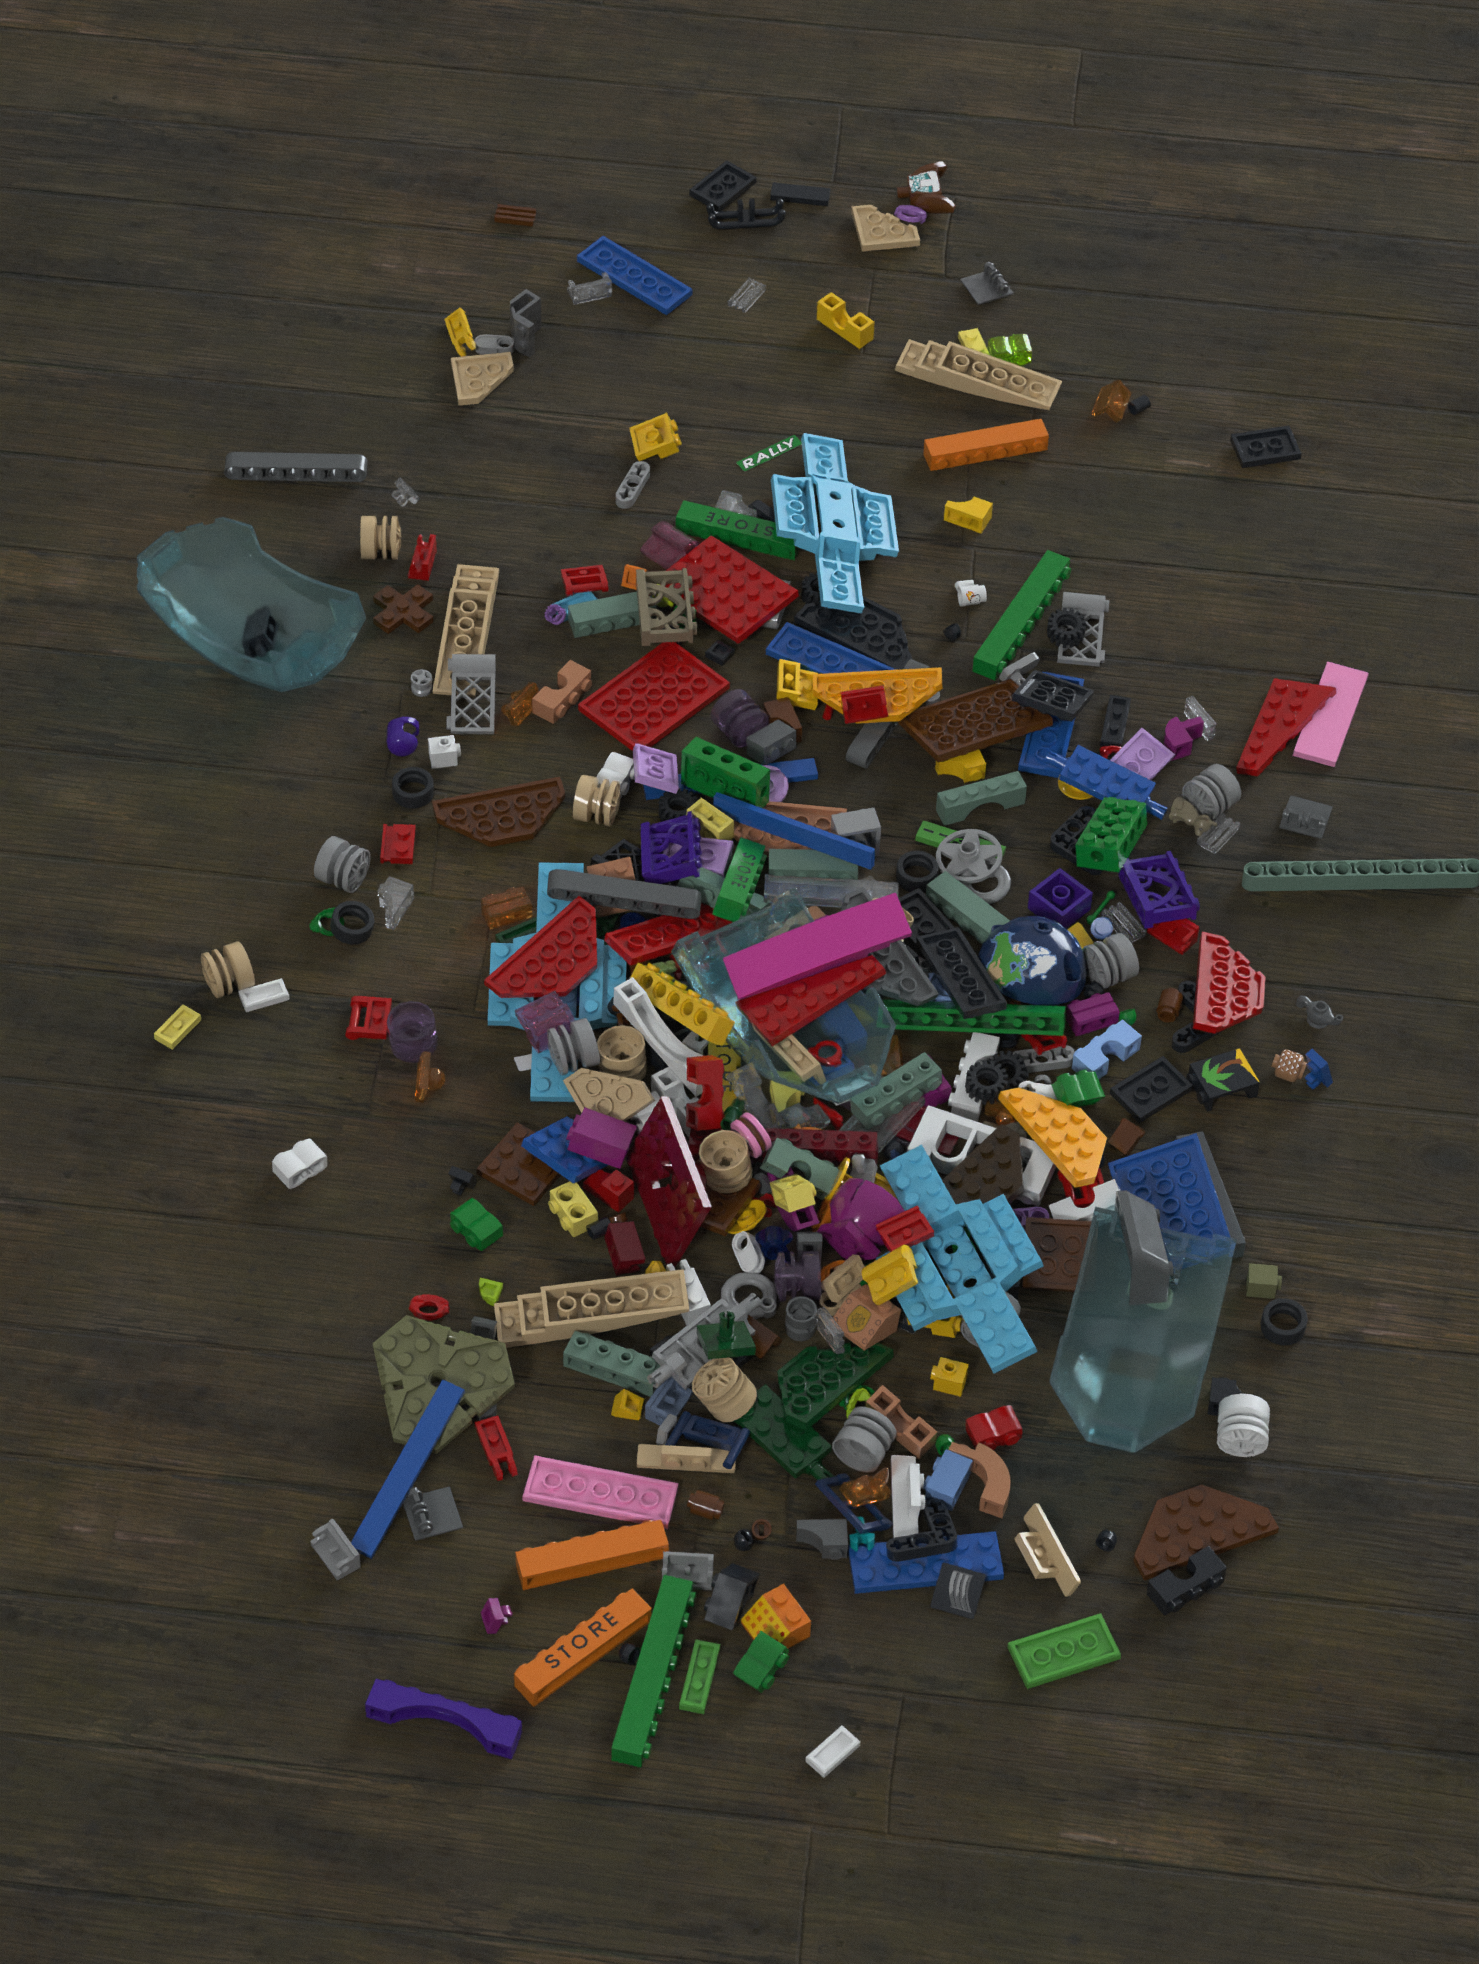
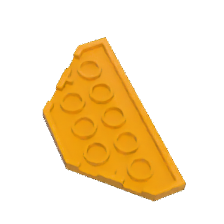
[813,667,942,723]
[998,1087,1107,1188]

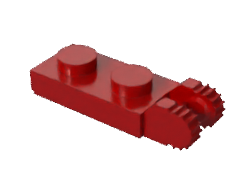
[475,1415,518,1481]

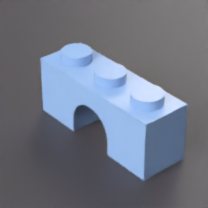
[1072,1019,1142,1080]

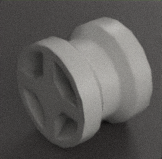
[411,669,433,697]

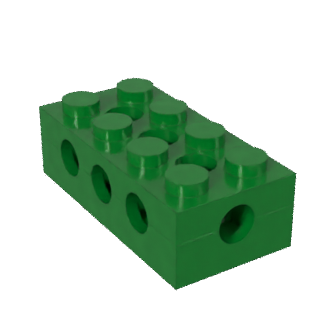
[681,737,770,808]
[1075,797,1147,873]

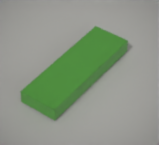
[679,1639,720,1714]

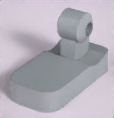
[999,652,1040,686]
[850,1154,877,1197]

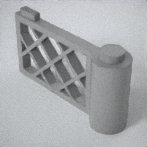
[1057,592,1109,667]
[447,654,496,734]

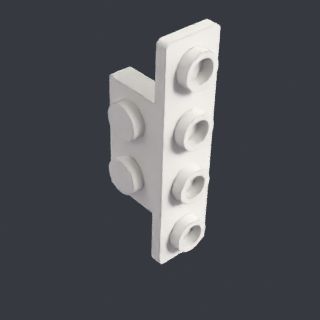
[891,1455,925,1538]

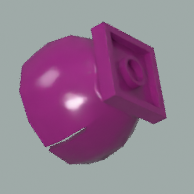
[817,1178,905,1261]

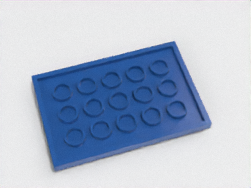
[1108,1133,1235,1273]

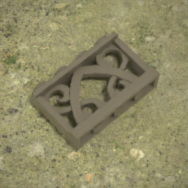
[636,568,697,646]

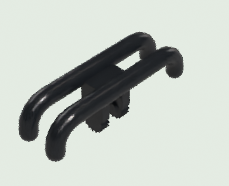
[706,198,786,230]

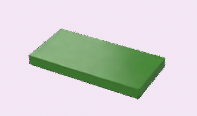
[1008,1613,1121,1689]

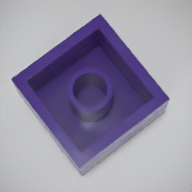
[1028,868,1093,929]

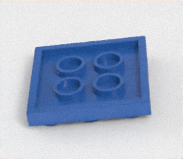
[521,1116,608,1184]

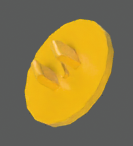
[825,1157,852,1200]

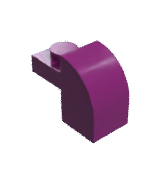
[1163,716,1204,761]

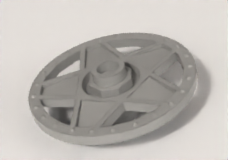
[936,829,1003,884]

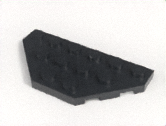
[794,597,912,670]

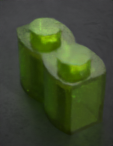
[988,334,1032,365]

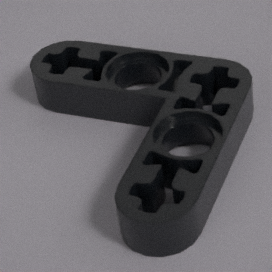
[1050,806,1104,875]
[1171,981,1224,1053]
[886,1498,958,1562]

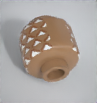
[1271,1049,1307,1082]

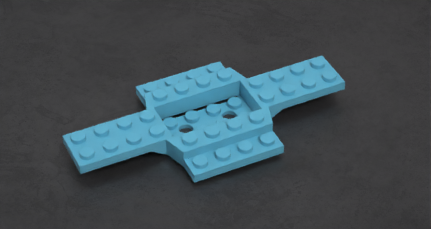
[771,433,899,613]
[488,863,626,1102]
[876,1145,1044,1374]

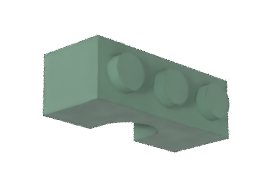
[760,1138,839,1200]

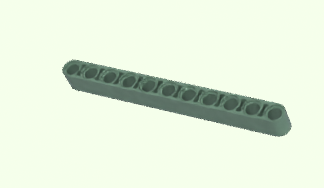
[1241,858,1479,891]

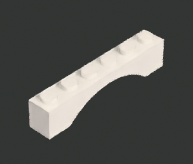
[613,977,703,1097]

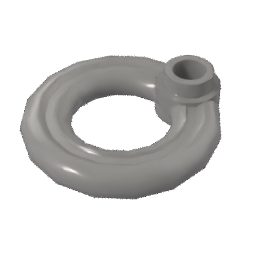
[960,858,1011,904]
[721,1272,777,1319]

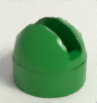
[1119,1009,1137,1026]
[935,1434,955,1455]

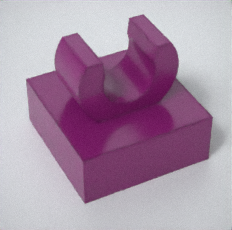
[481,1598,512,1634]

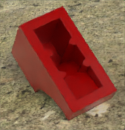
[583,1169,634,1213]

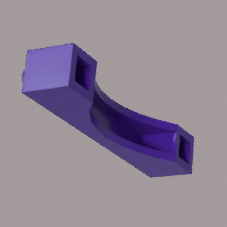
[365,1679,522,1759]

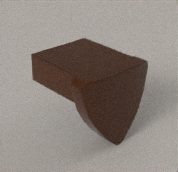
[1108,1118,1145,1156]

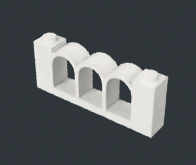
[907,1105,1056,1207]

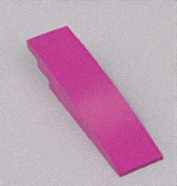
[723,893,912,1000]

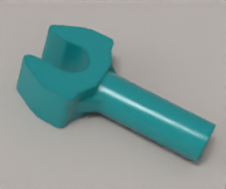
[849,1517,875,1551]

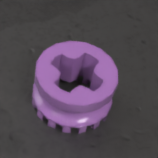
[545,604,566,625]

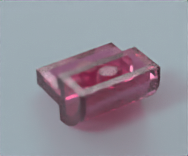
[640,521,700,569]
[515,991,575,1054]

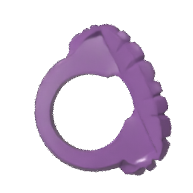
[894,205,927,224]

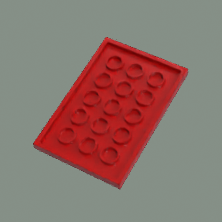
[660,535,799,644]
[578,642,730,751]

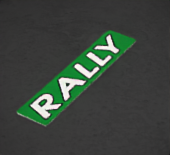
[736,435,802,471]

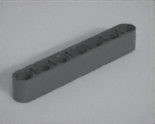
[224,452,368,482]
[845,659,931,769]
[547,869,701,919]

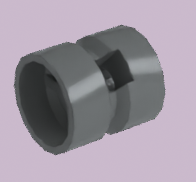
[785,1296,817,1341]

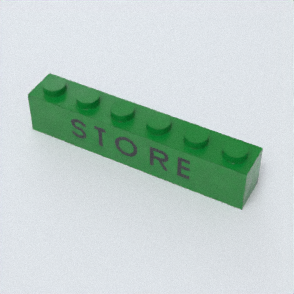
[676,500,800,561]
[712,837,767,923]

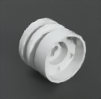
[1217,1394,1270,1457]

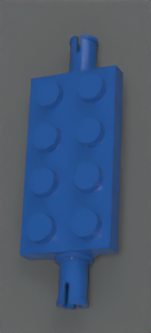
[1044,745,1168,820]

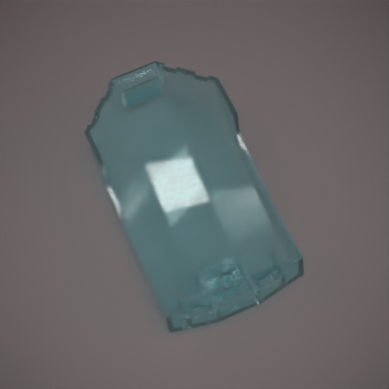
[137,517,366,692]
[671,887,896,1104]
[1049,1207,1237,1453]

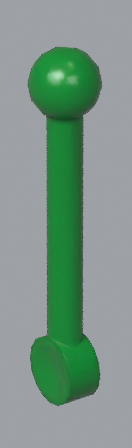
[1087,891,1115,925]

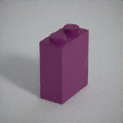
[566,1107,637,1169]

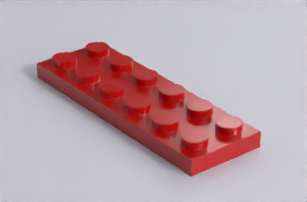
[604,903,740,966]

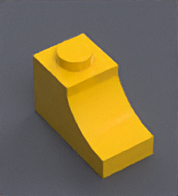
[944,497,993,534]
[935,750,986,783]

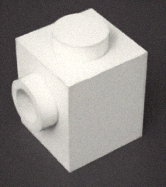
[428,735,461,769]

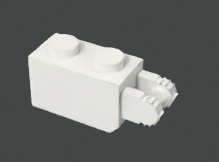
[666,1259,711,1325]

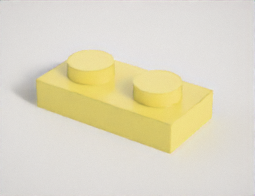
[958,328,990,355]
[154,1005,201,1050]

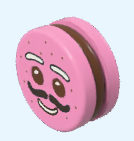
[730,1112,772,1158]

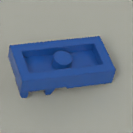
[1305,1049,1333,1090]

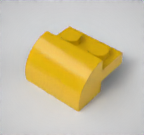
[777,659,818,710]
[862,1245,918,1305]

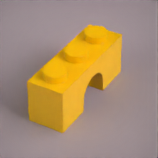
[817,292,875,349]

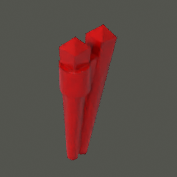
[813,1098,843,1131]

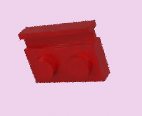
[380,824,416,864]
[875,1205,934,1252]

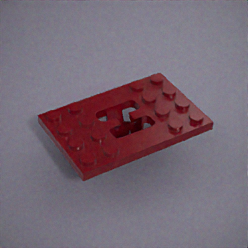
[626,1097,712,1267]

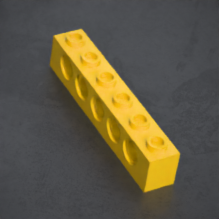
[630,963,735,1046]

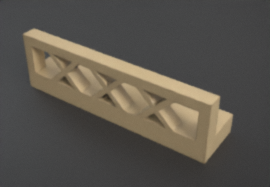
[752,1025,826,1085]

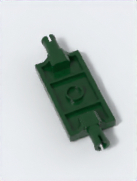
[734,1384,835,1480]

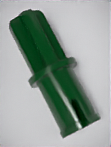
[720,1098,745,1131]

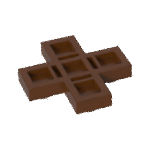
[373,584,433,634]

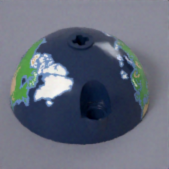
[978,916,1087,1006]

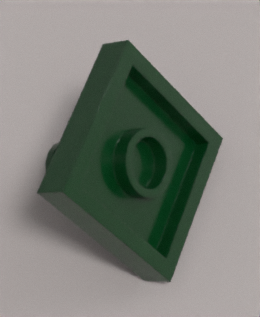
[696,1311,756,1360]

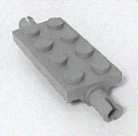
[647,1293,762,1390]

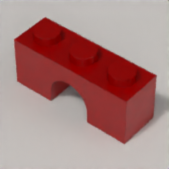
[686,1055,724,1131]

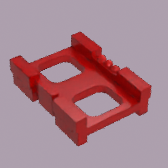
[1020,1034,1067,1055]

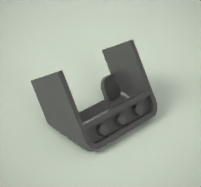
[1113,1190,1173,1305]

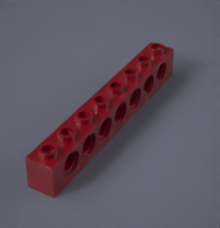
[689,1128,879,1167]

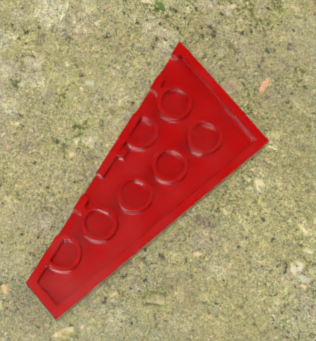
[1236,678,1336,776]
[735,955,886,1047]

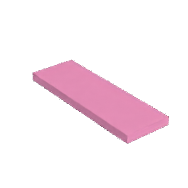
[1293,662,1369,767]
[523,1455,679,1529]

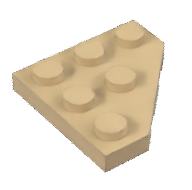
[851,205,920,251]
[451,352,514,405]
[563,1068,655,1122]

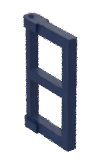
[815,1473,893,1534]

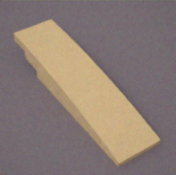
[895,339,1062,410]
[433,564,499,698]
[494,1269,689,1348]

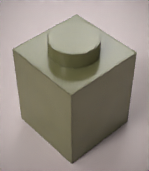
[1246,1263,1282,1299]

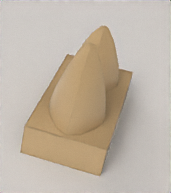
[821,1255,864,1302]

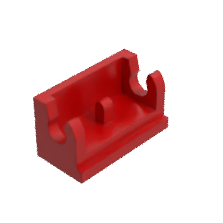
[408,534,437,581]
[840,686,888,724]
[1147,918,1199,955]

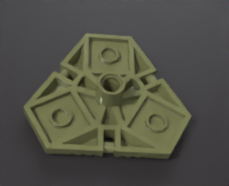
[372,1315,515,1454]

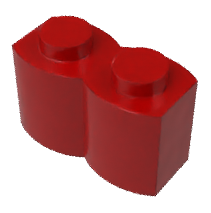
[965,1405,1022,1450]

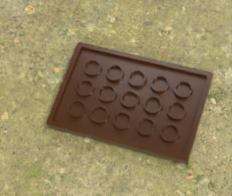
[897,679,1053,763]

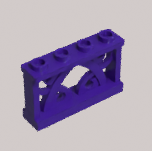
[641,811,703,884]
[1118,851,1200,929]

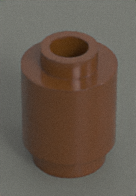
[1156,988,1183,1023]
[687,1490,725,1520]

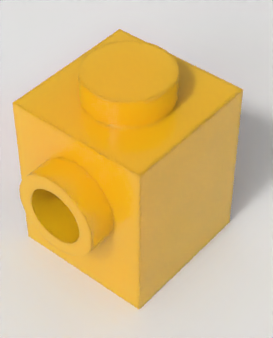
[930,1357,969,1397]

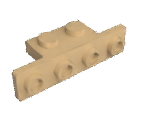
[637,1444,736,1473]
[1015,1503,1081,1597]

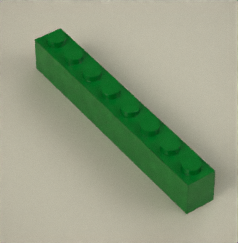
[972,550,1071,681]
[880,999,1065,1036]
[612,1575,697,1768]

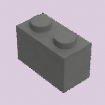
[746,720,796,765]

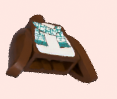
[896,162,956,214]

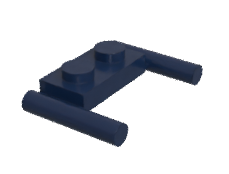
[665,1411,750,1469]

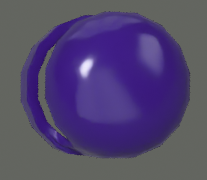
[386,717,419,757]

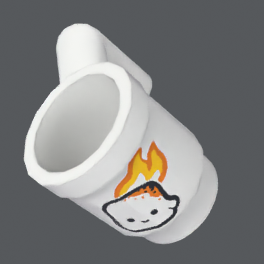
[955,580,987,607]

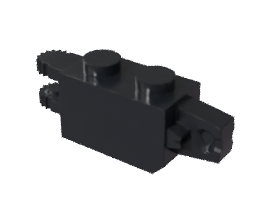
[242,605,279,662]

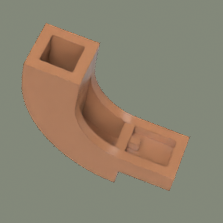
[949,1442,1010,1518]

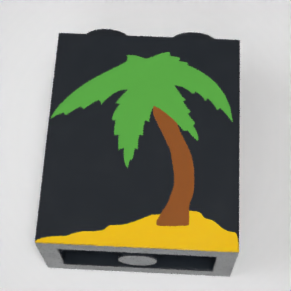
[1187,1048,1260,1112]

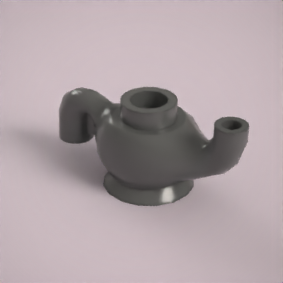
[1296,995,1343,1029]

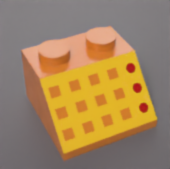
[740,1584,811,1648]

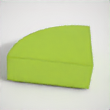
[479,1278,503,1306]

